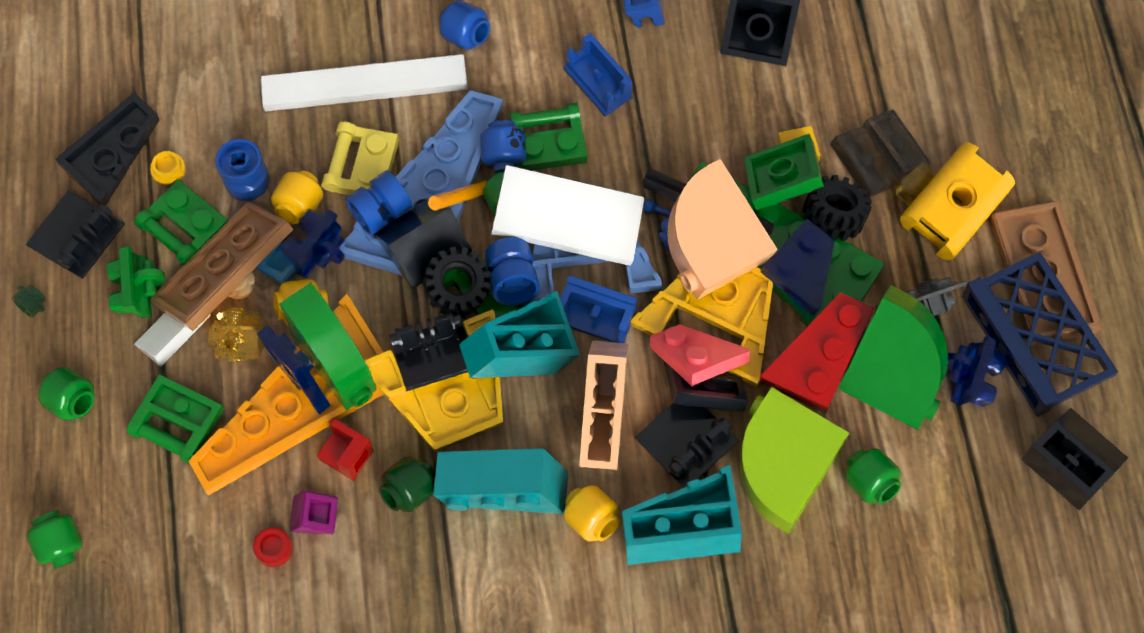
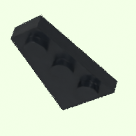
[55,93,160,206]

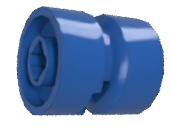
[215,139,270,201]
[345,170,413,236]
[485,237,539,306]

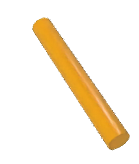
[428,180,487,210]

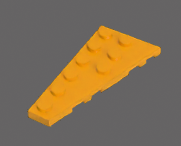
[188,294,384,496]

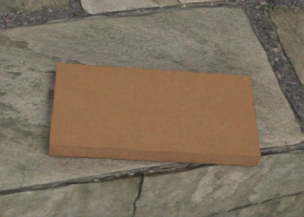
[989,200,1102,346]
[150,201,293,331]

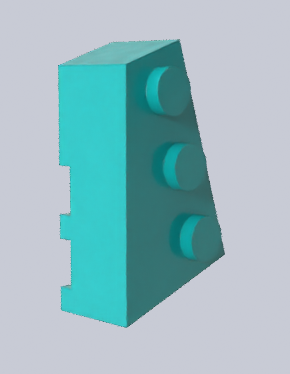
[459,291,580,378]
[433,448,568,514]
[622,465,742,565]

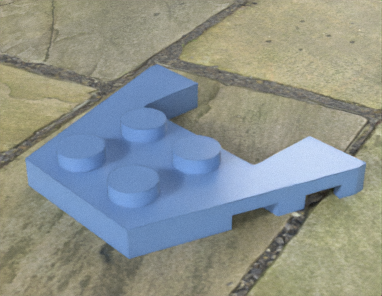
[523,240,662,307]

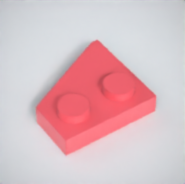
[650,324,750,386]

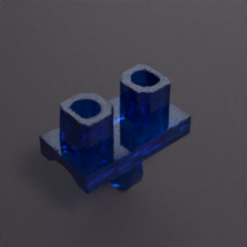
[280,209,345,279]
[947,336,1007,407]

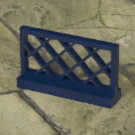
[962,252,1118,417]

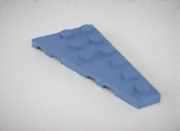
[333,90,503,276]

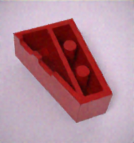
[760,293,874,413]

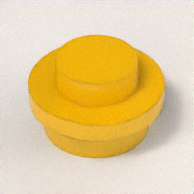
[150,151,186,185]

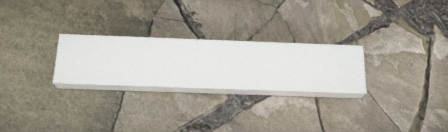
[261,54,468,112]

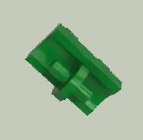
[107,246,165,318]

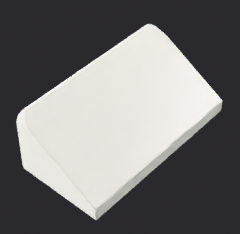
[134,313,211,367]

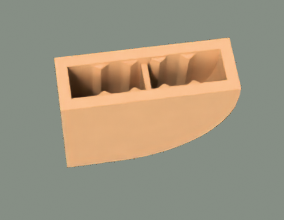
[667,159,778,300]
[579,340,629,470]

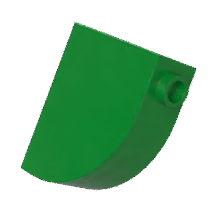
[279,283,377,411]
[838,285,948,430]

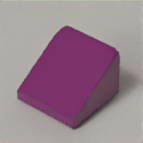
[290,490,338,534]

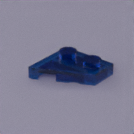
[761,219,835,316]
[256,325,331,415]

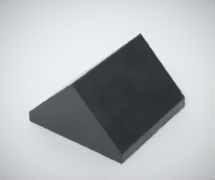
[720,0,800,66]
[374,199,472,289]

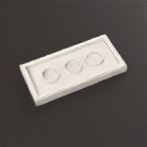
[491,165,645,266]

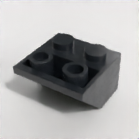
[1021,408,1128,510]

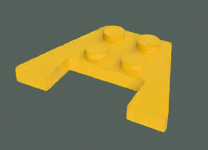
[630,267,774,387]
[364,309,503,452]

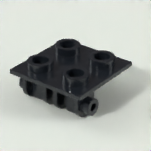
[26,190,125,279]
[389,311,468,392]
[635,403,739,488]

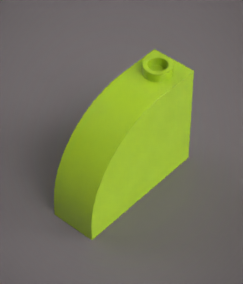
[739,387,849,534]

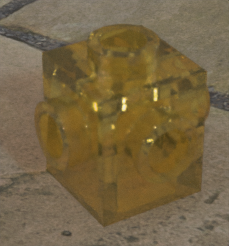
[208,307,265,363]

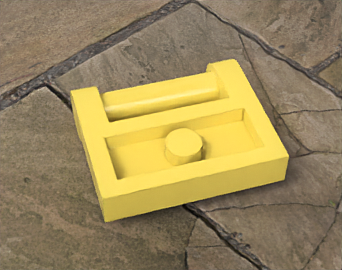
[321,122,399,195]

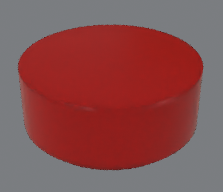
[253,527,293,567]

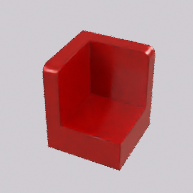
[317,418,374,481]

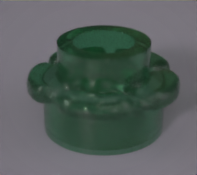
[12,285,46,318]

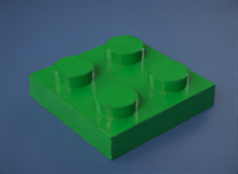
[744,133,824,210]

